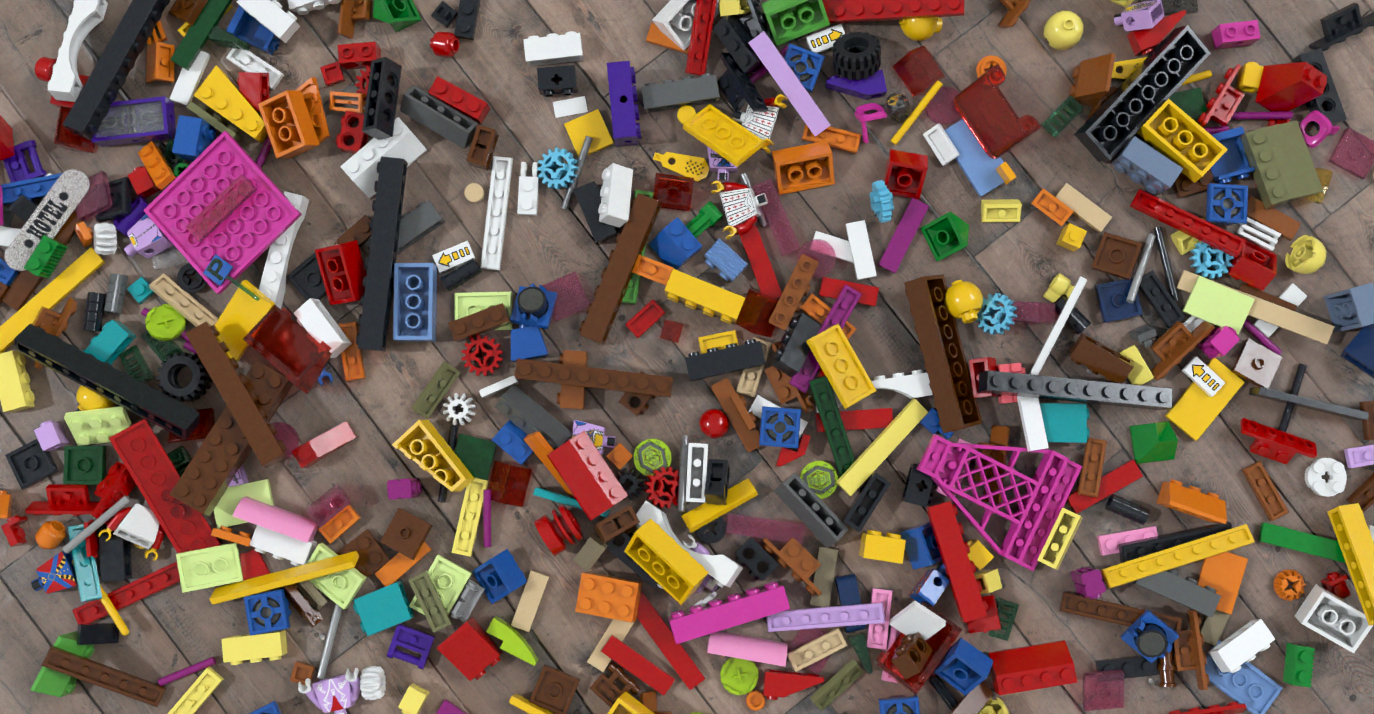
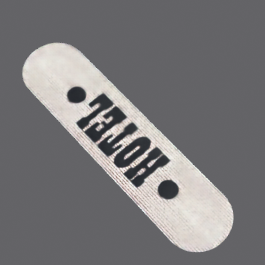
[4,170,90,271]

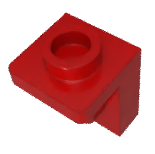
[1,515,28,547]
[1321,571,1351,599]

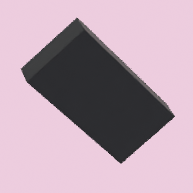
[77,623,119,645]

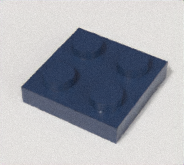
[1094,277,1143,323]

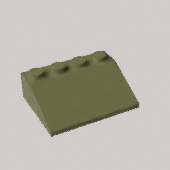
[1241,121,1324,210]

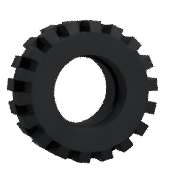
[832,32,881,80]
[157,352,213,401]

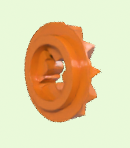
[976,55,1007,86]
[1273,569,1306,601]

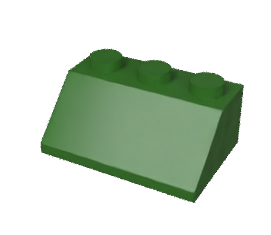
[762,0,830,46]
[30,631,95,697]

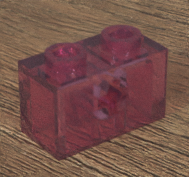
[1011,301,1055,325]
[307,483,351,528]

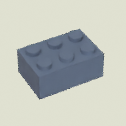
[1110,136,1183,195]
[1323,282,1374,332]

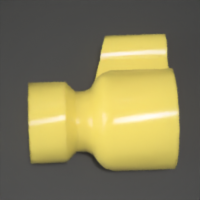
[1043,273,1075,303]

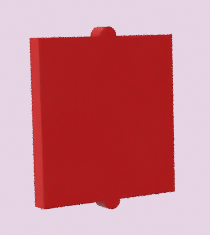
[84,520,99,558]
[240,548,270,581]
[967,595,1001,633]

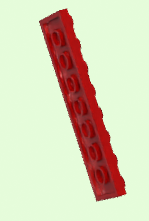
[822,0,965,23]
[109,419,221,553]

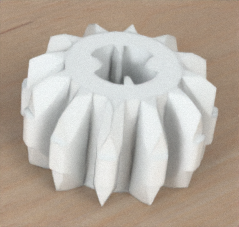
[93,223,117,255]
[443,393,476,426]
[360,666,386,700]

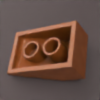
[1069,53,1116,107]

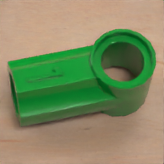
[686,201,724,238]

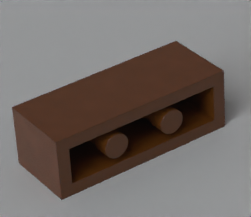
[448,303,511,343]
[1069,333,1134,384]

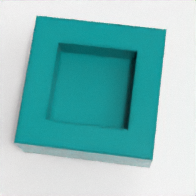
[127,277,155,304]

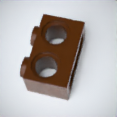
[466,125,499,171]
[618,371,657,416]
[594,505,640,545]
[891,632,933,679]

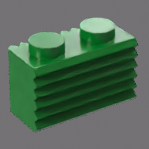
[23,235,68,279]
[1283,643,1315,688]

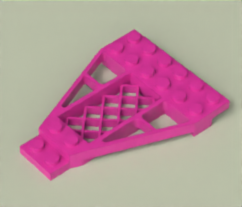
[916,434,1082,572]

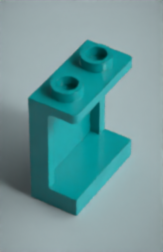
[1040,403,1090,443]
[353,581,415,637]

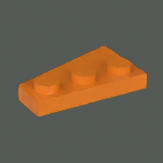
[295,77,330,144]

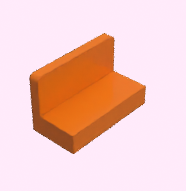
[146,41,175,83]

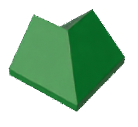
[373,0,422,32]
[921,211,969,262]
[1129,421,1178,464]

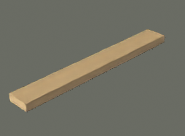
[1176,270,1335,345]

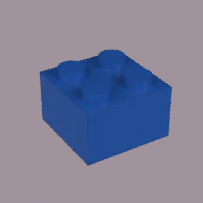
[172,115,216,162]

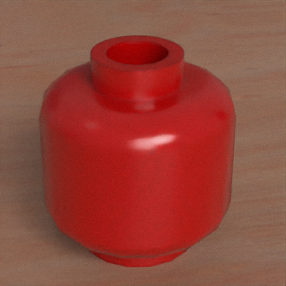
[430,32,460,57]
[34,57,57,82]

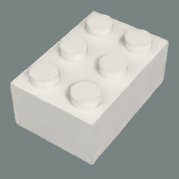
[1295,584,1373,653]

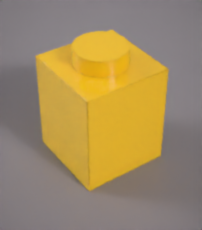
[1235,62,1264,94]
[1056,223,1087,252]
[967,539,994,570]

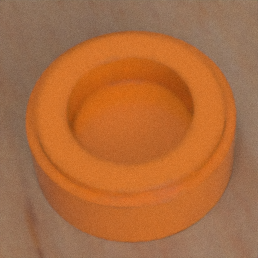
[746,690,765,711]

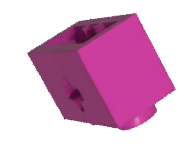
[1211,20,1260,49]
[1197,326,1240,359]

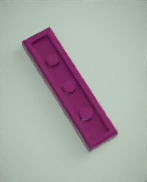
[878,198,929,274]

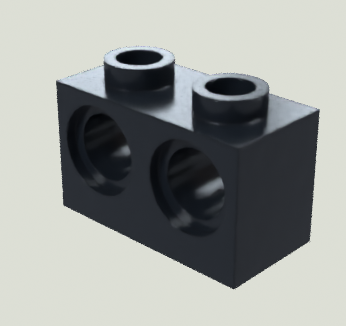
[704,459,730,505]
[734,536,779,581]

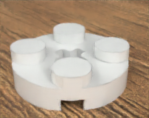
[1305,458,1347,497]

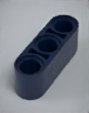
[835,574,866,633]

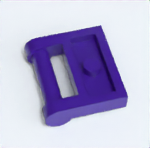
[3,140,47,183]
[387,623,436,670]

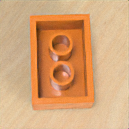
[258,90,320,158]
[575,572,643,623]

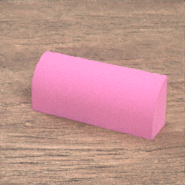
[233,496,320,543]
[707,631,788,667]

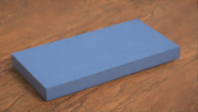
[945,113,1004,197]
[1194,640,1283,714]

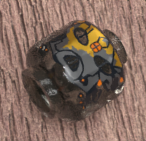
[883,93,912,123]

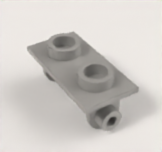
[451,579,485,623]

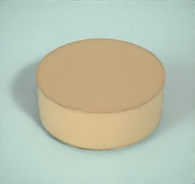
[464,183,484,203]

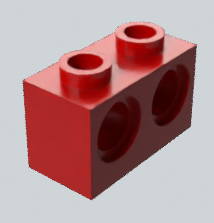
[338,41,381,70]
[336,110,369,154]

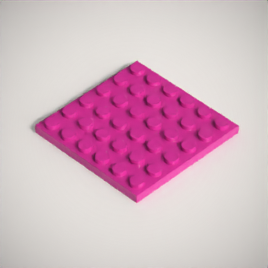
[143,131,302,294]

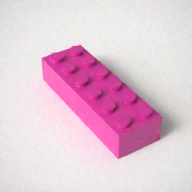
[668,581,790,644]

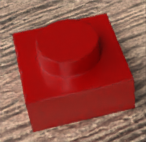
[320,61,345,87]

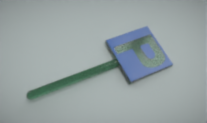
[203,254,260,301]

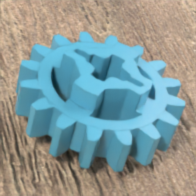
[537,147,579,190]
[869,180,894,223]
[1189,241,1234,279]
[976,293,1017,335]

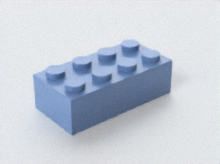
[393,263,437,342]

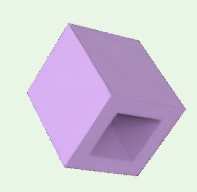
[34,420,69,451]

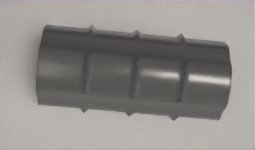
[104,273,128,314]

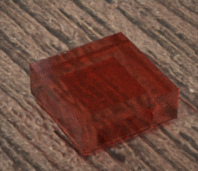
[660,320,683,343]

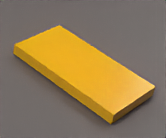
[683,104,764,167]
[215,280,275,362]
[806,324,877,409]
[1165,358,1245,441]

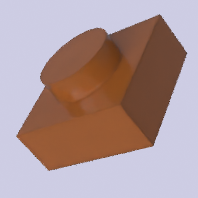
[290,661,316,685]

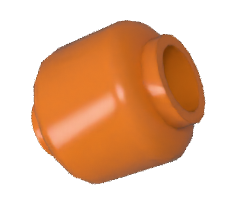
[35,520,66,550]

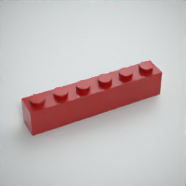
[926,501,989,623]

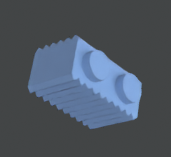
[704,238,748,282]

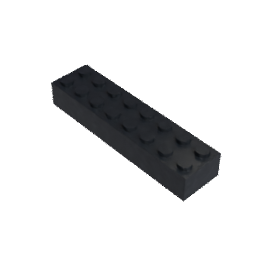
[1074,25,1211,162]

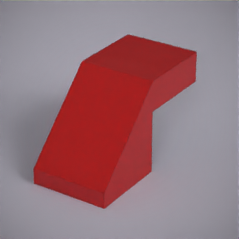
[775,434,811,467]

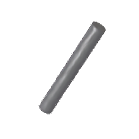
[740,173,769,228]

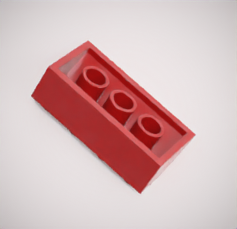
[547,430,628,521]
[988,640,1077,695]

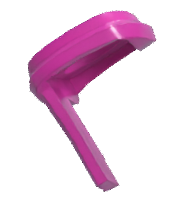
[855,103,887,143]
[1299,110,1340,148]

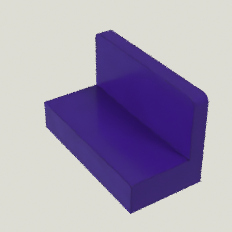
[113,196,149,238]

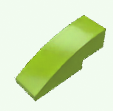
[486,616,538,666]

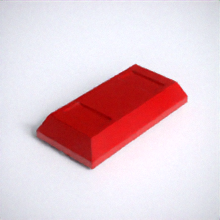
[625,299,666,338]

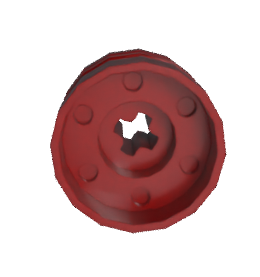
[534,504,584,556]

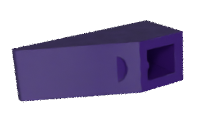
[825,69,887,100]

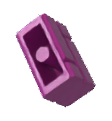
[387,478,422,500]
[1070,566,1106,599]

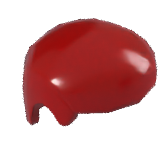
[699,409,730,439]

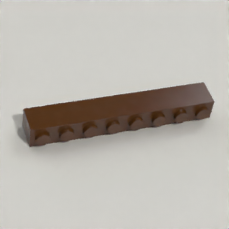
[579,193,662,345]
[185,321,288,468]
[515,358,673,398]

